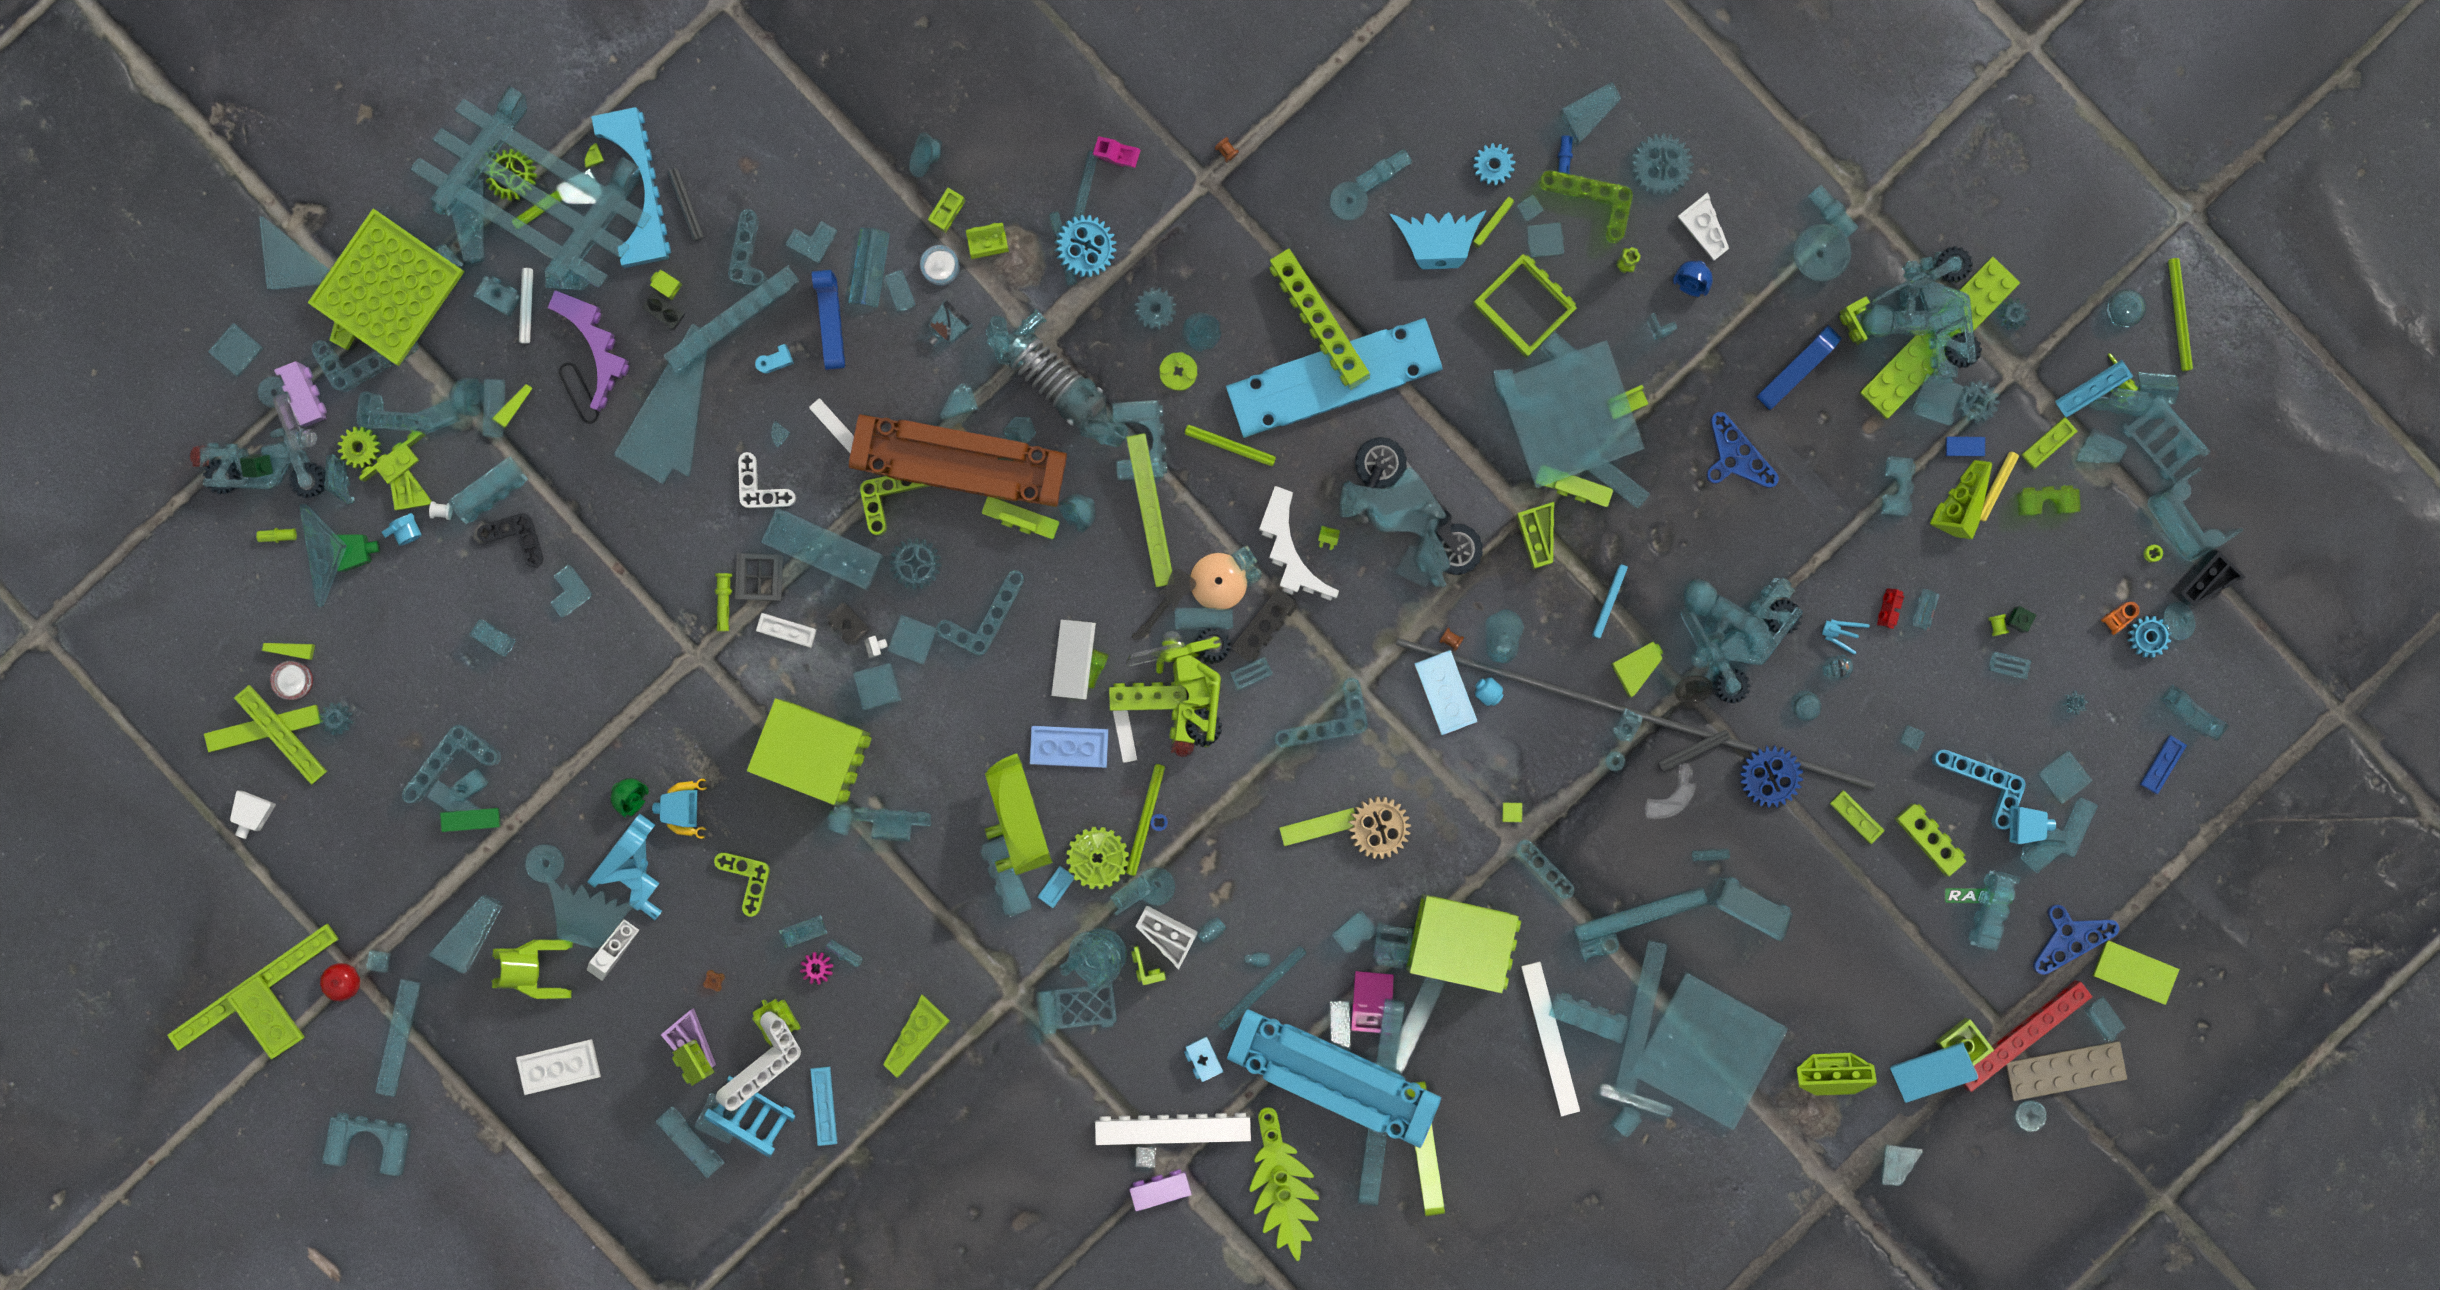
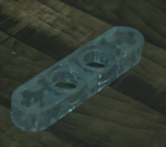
[1516,840,1574,899]

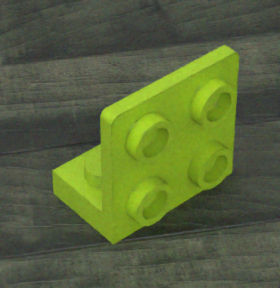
[1839,296,1870,345]
[1131,945,1166,985]

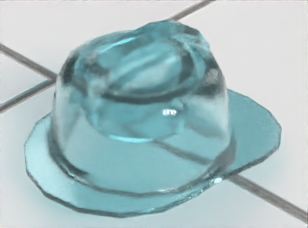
[910,132,942,177]

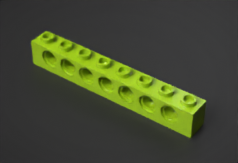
[1269,249,1370,390]

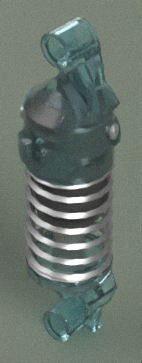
[985,315,1128,447]

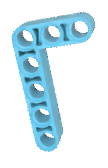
[1932,750,2026,830]

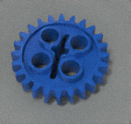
[1740,745,1803,808]

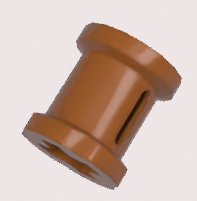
[1215,137,1239,163]
[1439,628,1464,652]

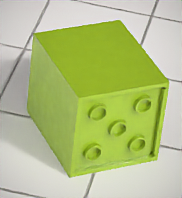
[747,698,872,805]
[1406,894,1521,993]

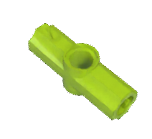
[1616,247,1641,273]

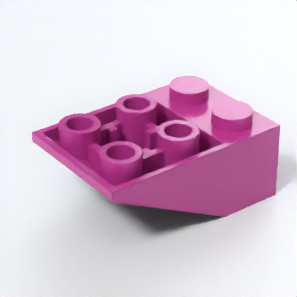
[1350,971,1394,1034]

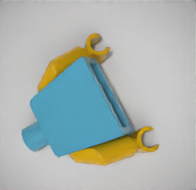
[652,779,707,839]

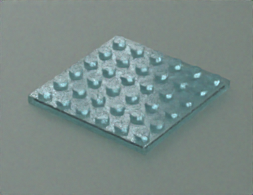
[1497,340,1645,488]
[1631,973,1789,1130]

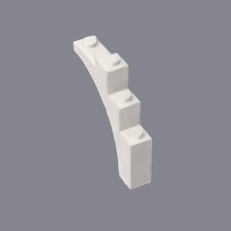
[1259,486,1339,601]

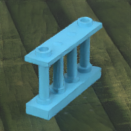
[704,1076,795,1158]

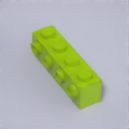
[1109,682,1187,711]

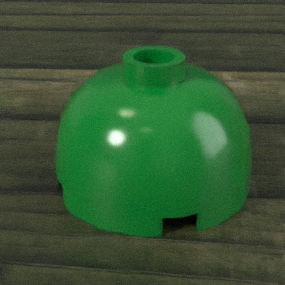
[610,778,649,817]

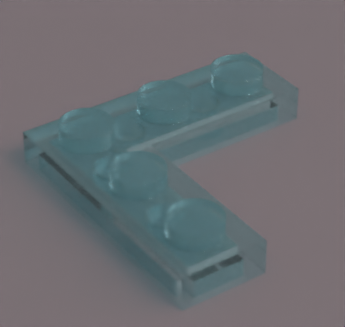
[2039,797,2098,858]

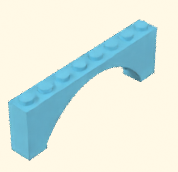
[591,107,671,268]

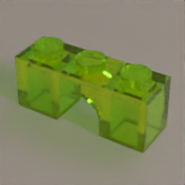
[2017,485,2081,516]

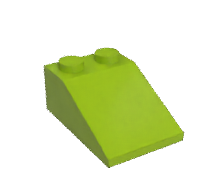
[672,1039,715,1086]

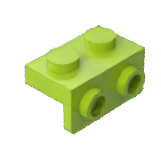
[966,223,1009,259]

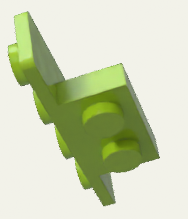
[359,431,426,484]
[1535,465,1613,507]
[982,497,1059,539]

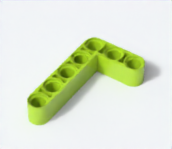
[860,476,929,536]

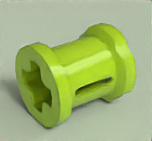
[1988,614,2010,636]

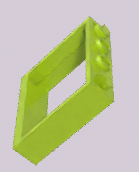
[1473,254,1577,358]

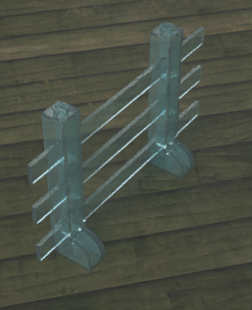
[410,86,651,288]

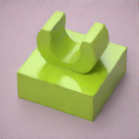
[1318,526,1340,550]

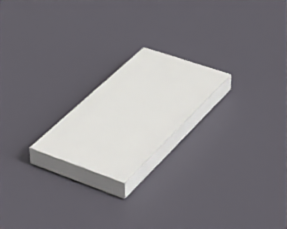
[1051,620,1096,699]
[516,1039,601,1095]

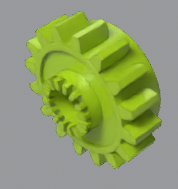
[338,426,381,469]

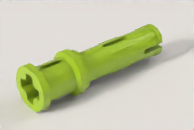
[715,573,732,631]

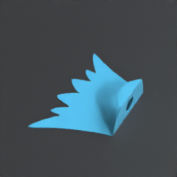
[1390,210,1486,269]

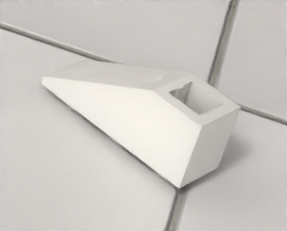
[587,919,639,981]

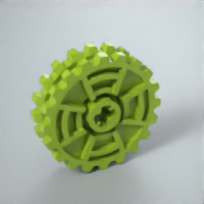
[1066,827,1129,889]

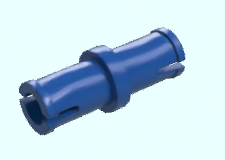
[1557,135,1573,176]

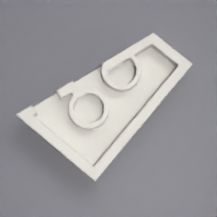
[1677,192,1729,261]

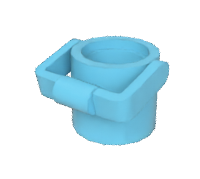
[381,513,422,546]

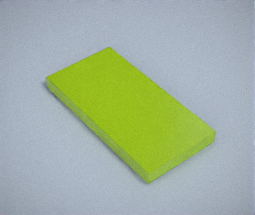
[2092,940,2180,1005]
[226,975,304,1060]

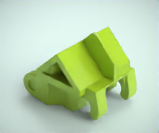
[752,999,801,1046]

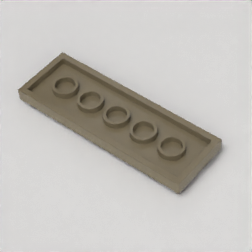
[2006,1041,2127,1101]

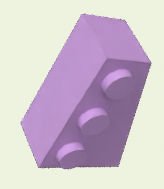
[274,361,327,427]
[661,1008,716,1068]

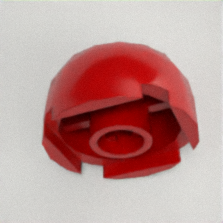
[320,963,361,1002]

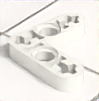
[738,452,796,508]

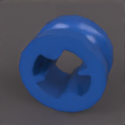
[1150,814,1168,831]

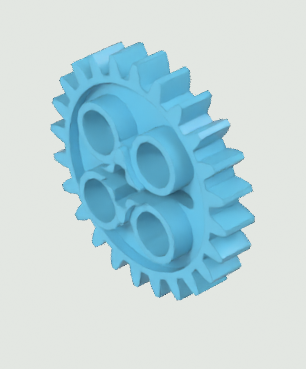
[1055,215,1116,278]

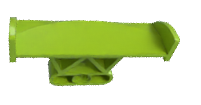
[985,754,1053,875]

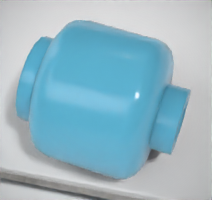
[1475,678,1504,706]

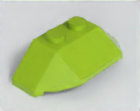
[1796,1053,1877,1096]

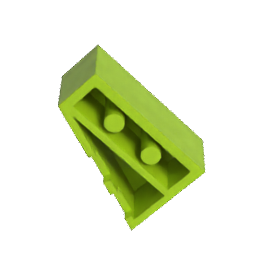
[1516,502,1554,569]

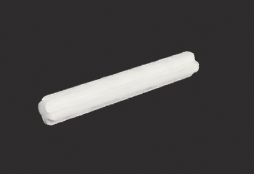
[519,268,533,344]

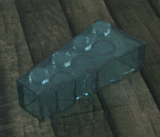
[1969,870,2021,951]
[429,895,503,973]

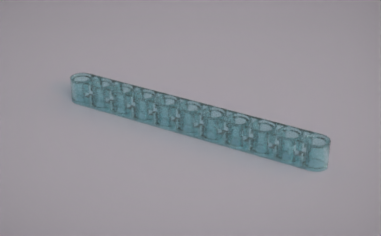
[1358,998,1405,1206]

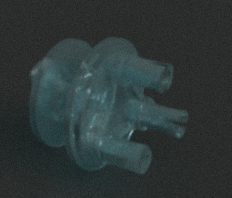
[1059,927,1127,991]

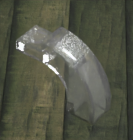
[1644,763,1696,819]

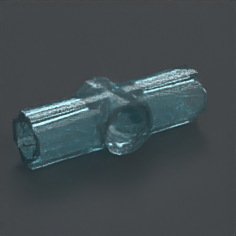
[1355,149,1412,193]
[1808,185,1859,239]

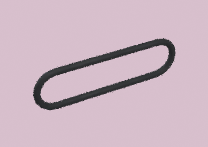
[559,362,599,424]

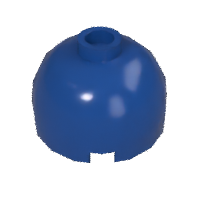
[1673,261,1713,297]

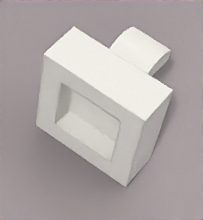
[864,636,887,659]

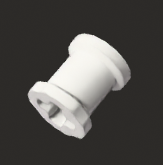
[429,501,452,520]

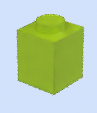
[650,269,682,300]

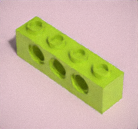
[1894,803,1966,877]

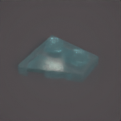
[556,169,608,204]
[2075,428,2127,463]
[1880,1145,1923,1186]

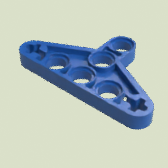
[1706,412,1779,488]
[2033,905,2119,975]

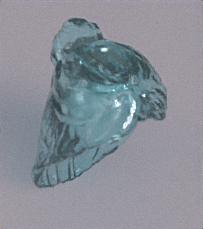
[1486,609,1524,663]

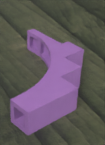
[548,290,629,412]

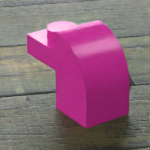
[1093,136,1141,168]

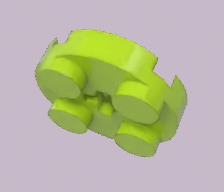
[1160,352,1197,391]

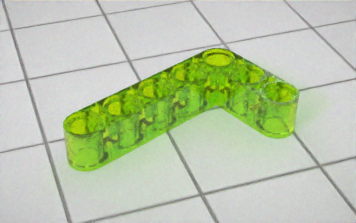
[1539,170,1633,243]

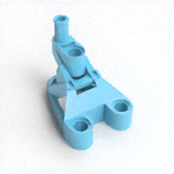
[587,813,662,921]

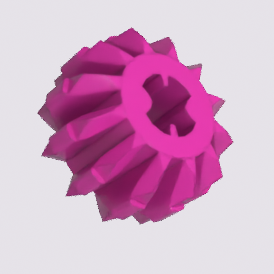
[800,952,833,985]

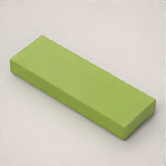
[1473,197,1514,248]
[2021,417,2078,469]
[1829,790,1885,844]

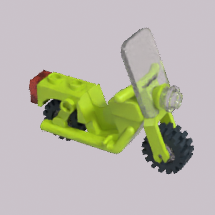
[1125,627,1231,757]

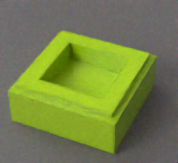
[1502,803,1522,822]

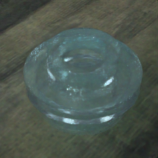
[1606,752,1625,771]

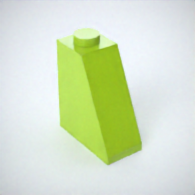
[1611,642,1663,698]

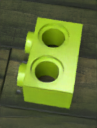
[928,188,966,233]

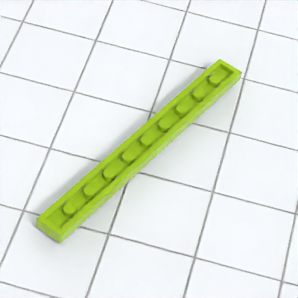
[167,924,339,1051]

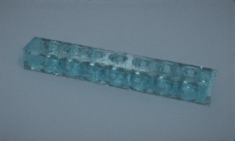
[663,265,799,373]

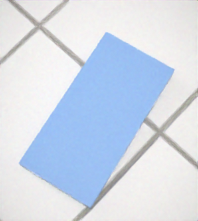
[1030,726,1108,768]

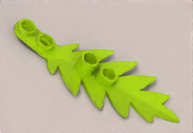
[1249,1107,1319,1261]

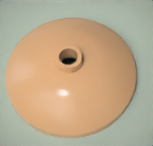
[1190,553,1247,610]

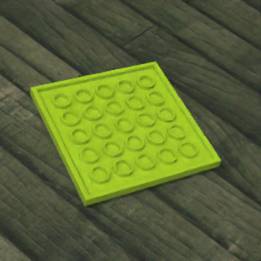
[308,208,465,366]

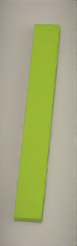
[1126,433,1175,587]

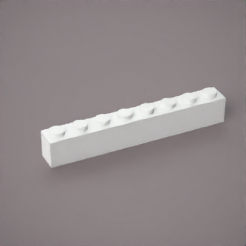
[1095,1113,1251,1145]

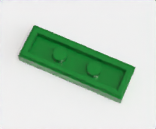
[440,808,501,832]

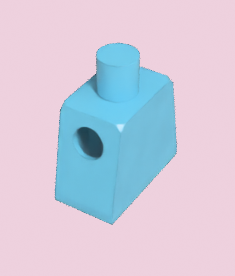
[2009,806,2056,844]

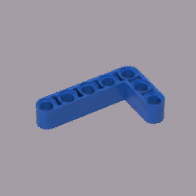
[812,270,845,370]
[1756,325,1842,410]

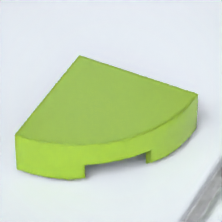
[584,143,605,169]

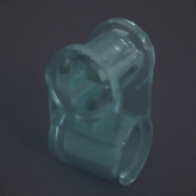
[450,768,489,802]

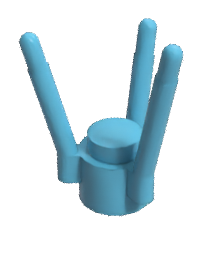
[1822,619,1870,655]

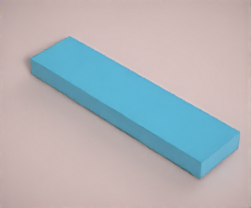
[2055,360,2133,418]
[1592,564,1628,639]
[810,1066,837,1146]

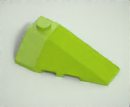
[1930,460,1992,539]

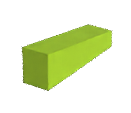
[491,384,532,428]
[262,643,315,660]

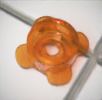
[703,970,725,992]

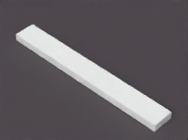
[1521,961,1580,1116]

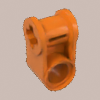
[2101,602,2140,635]

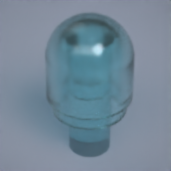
[1244,952,1271,968]

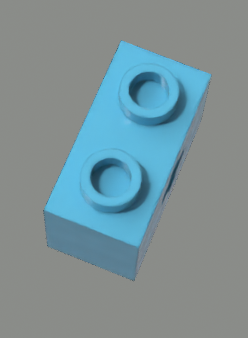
[1184,1036,1223,1082]

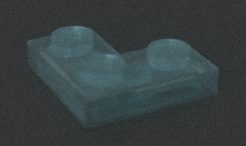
[785,221,838,264]
[550,564,593,618]

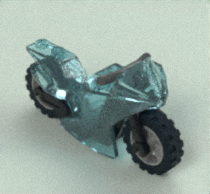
[1339,437,1483,588]

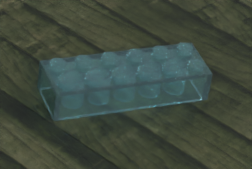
[761,508,884,591]

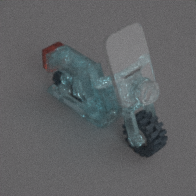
[190,394,327,498]

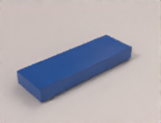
[2140,735,2187,794]

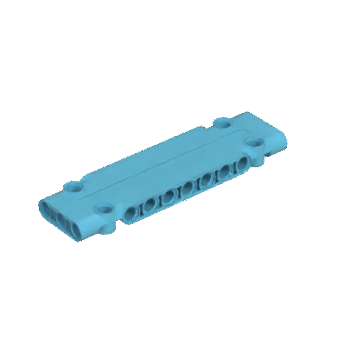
[1226,318,1443,438]
[1227,1009,1442,1148]

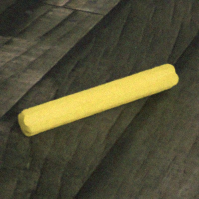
[1980,452,2019,521]

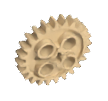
[1348,796,1411,859]

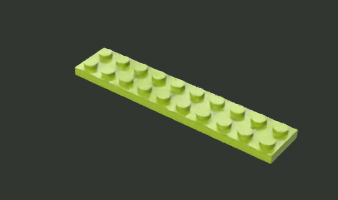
[1860,257,2020,419]

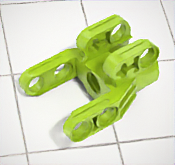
[491,939,573,999]

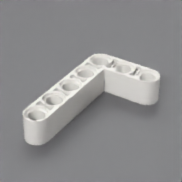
[716,1012,801,1111]

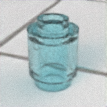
[1197,917,1227,944]

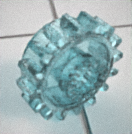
[1135,288,1176,330]

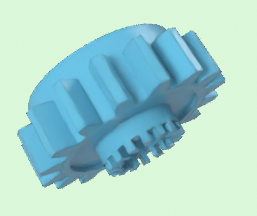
[1473,143,1515,186]
[2127,616,2171,658]

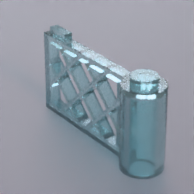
[1036,984,1117,1034]

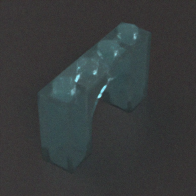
[1112,400,1167,481]
[322,1113,411,1176]

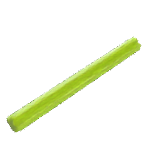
[2168,258,2193,371]
[1126,764,1165,876]

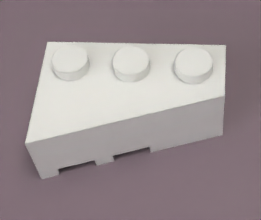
[1136,906,1198,970]

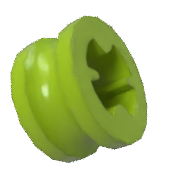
[2144,545,2163,562]

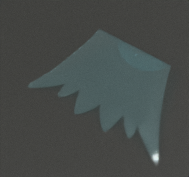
[545,874,639,948]

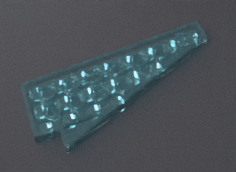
[614,324,710,484]

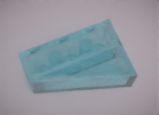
[1560,82,1621,146]

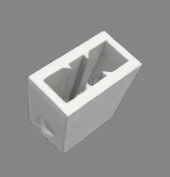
[230,791,276,839]

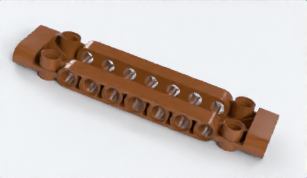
[849,414,1067,507]

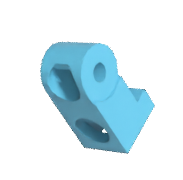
[755,344,794,374]

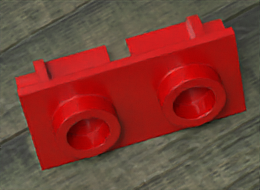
[1877,588,1904,629]

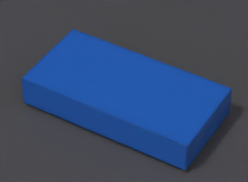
[1946,437,1985,457]

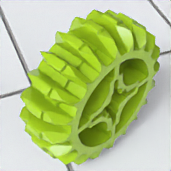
[485,149,537,201]

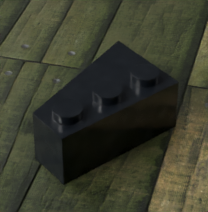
[2172,550,2245,606]

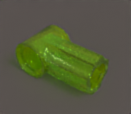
[1088,649,1109,689]

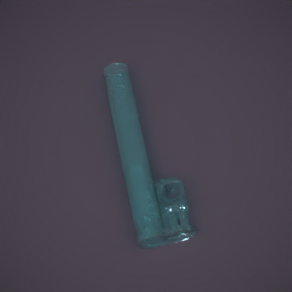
[1573,887,1708,963]

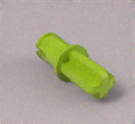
[256,528,297,543]

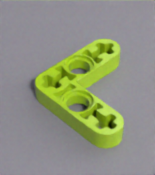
[714,853,770,917]

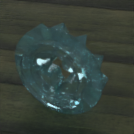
[2015,1100,2047,1131]

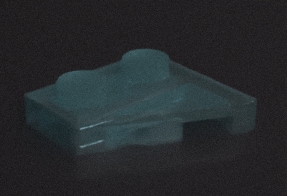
[325,454,355,505]

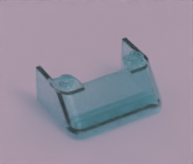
[2148,467,2244,561]
[1706,876,1793,942]

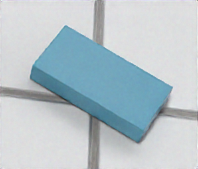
[1038,866,1074,908]

